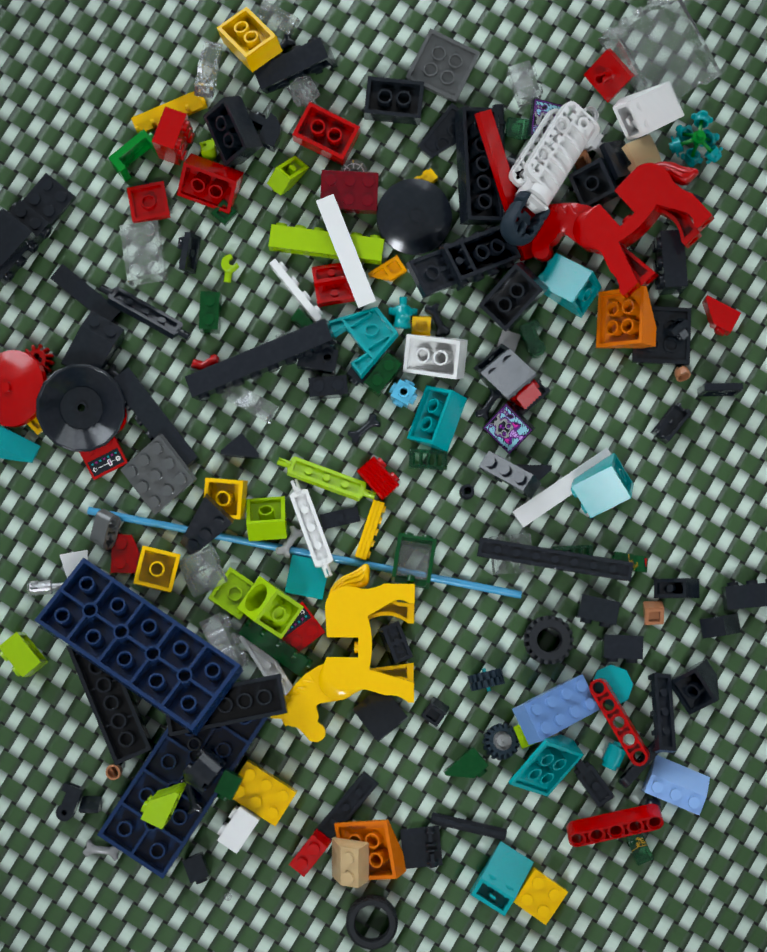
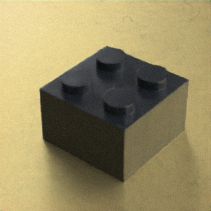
[568,157,618,207]

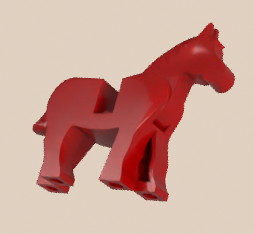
[523,161,715,299]

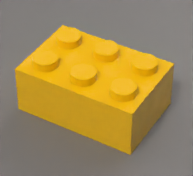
[217,7,282,73]
[233,760,297,826]

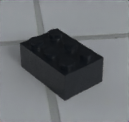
[364,76,424,125]
[203,96,263,166]
[652,230,688,295]
[478,262,549,332]

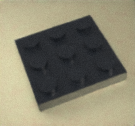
[631,306,691,366]

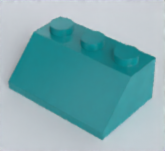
[407,385,467,452]

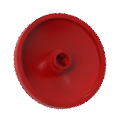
[0,350,47,427]

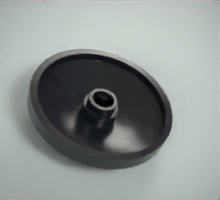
[376,179,452,255]

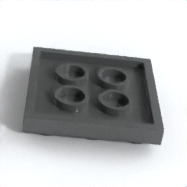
[405,28,481,104]
[120,434,197,515]

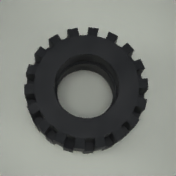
[523,615,574,664]

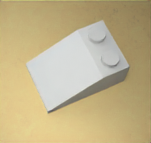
[403,334,468,379]

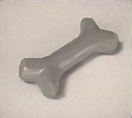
[276,526,304,558]
[83,839,120,861]

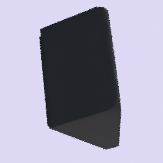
[421,697,449,727]
[79,796,102,813]

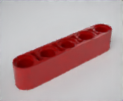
[589,678,650,766]
[566,804,664,847]

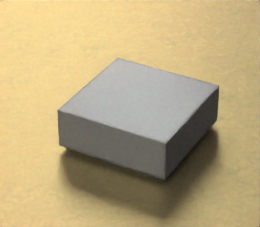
[496,330,521,353]

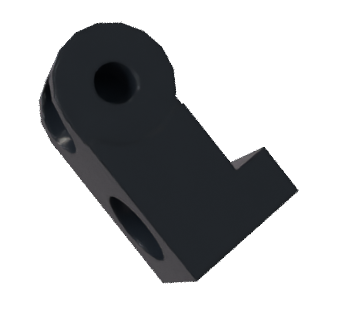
[56,781,85,821]

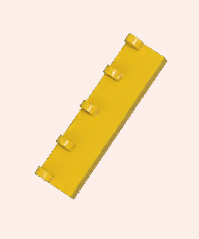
[131,89,208,133]

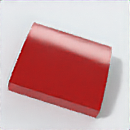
[312,263,355,307]

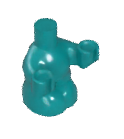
[388,297,418,329]

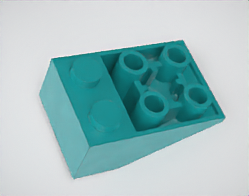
[470,841,534,916]

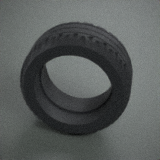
[346,895,398,950]

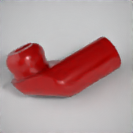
[191,354,220,370]

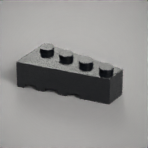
[254,37,338,94]

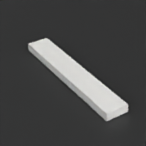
[316,194,376,308]
[512,448,611,528]
[239,636,304,735]

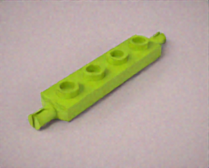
[277,456,376,502]

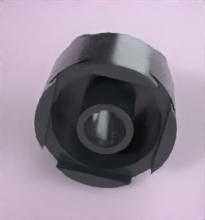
[182,747,227,794]

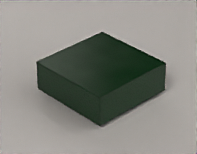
[211,199,238,226]

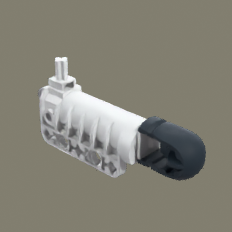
[500,101,604,246]

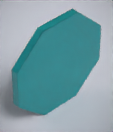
[594,664,634,707]

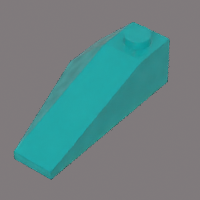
[0,426,41,463]

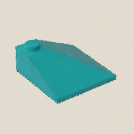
[508,734,584,797]

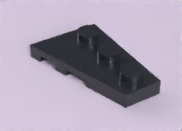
[416,103,459,159]
[180,493,234,556]

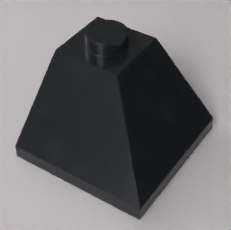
[672,659,719,715]

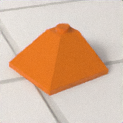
[596,286,656,348]
[334,819,406,880]

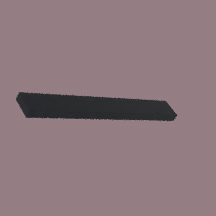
[477,537,634,582]

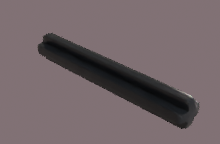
[430,812,507,840]

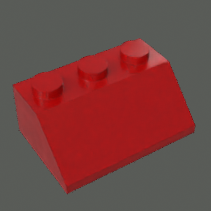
[177,153,244,214]

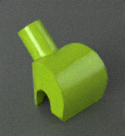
[200,138,217,161]
[221,254,239,283]

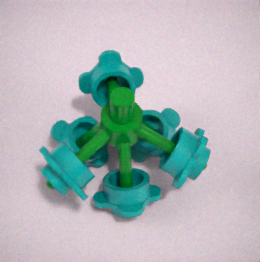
[669,110,723,167]

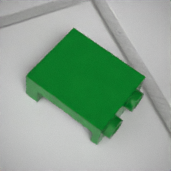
[108,129,158,182]

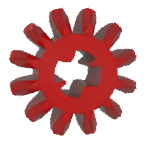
[25,344,55,372]

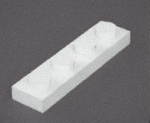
[269,259,323,323]

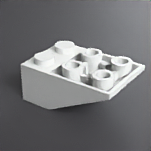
[612,81,684,141]

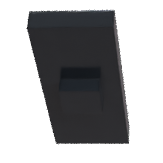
[320,506,360,530]

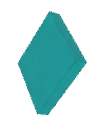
[285,555,328,600]

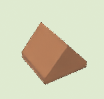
[574,150,592,170]

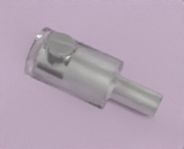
[27,580,64,596]

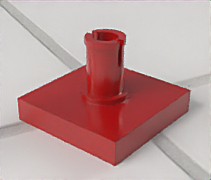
[584,48,635,103]

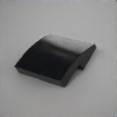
[599,140,631,181]
[352,692,408,742]

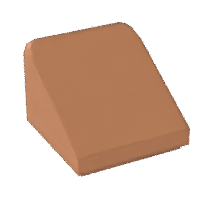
[643,601,664,625]

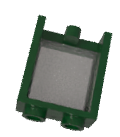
[391,532,437,589]

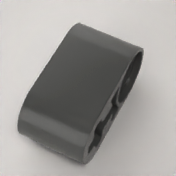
[90,509,121,550]

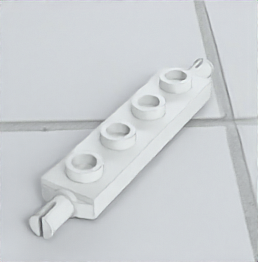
[289,479,333,578]

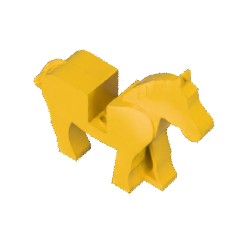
[270,564,415,742]

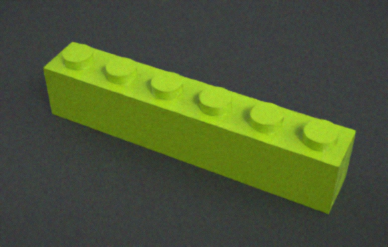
[268,222,384,265]

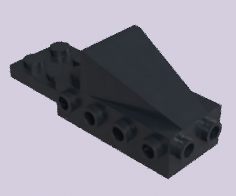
[0,173,76,285]
[406,225,521,298]

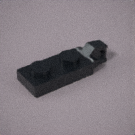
[573,759,615,808]

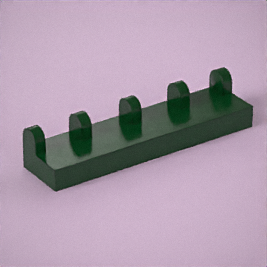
[238,618,313,678]

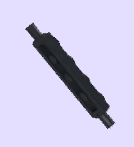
[99,284,192,341]

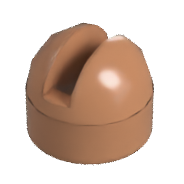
[674,365,691,382]
[106,764,123,780]

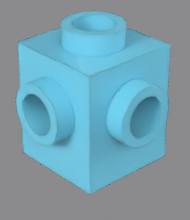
[389,379,418,408]

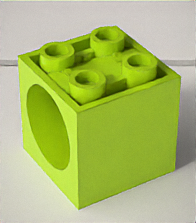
[237,576,304,639]

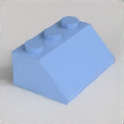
[641,755,710,815]

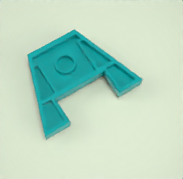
[328,307,399,379]

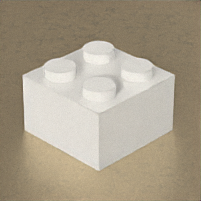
[217,805,261,854]

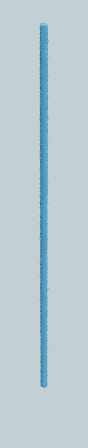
[87,507,522,599]

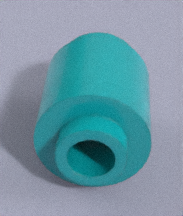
[601,740,626,771]

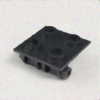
[400,826,443,869]

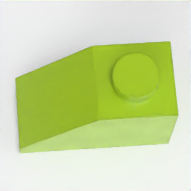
[267,155,309,196]

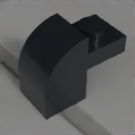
[249,111,282,152]

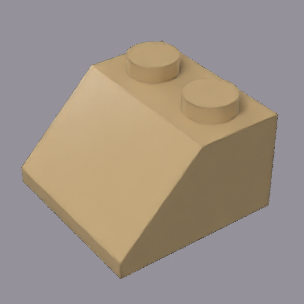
[332,837,369,888]

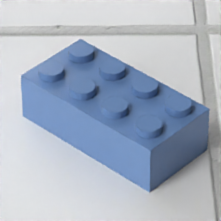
[512,674,600,745]

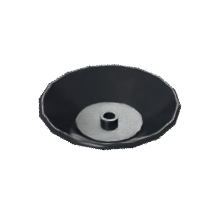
[36,364,125,452]

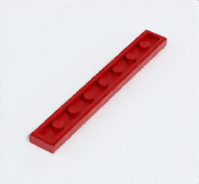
[474,109,534,261]

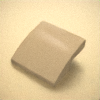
[622,134,661,173]

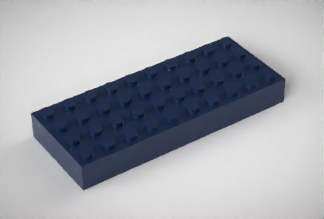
[34,558,244,736]
[97,717,269,879]

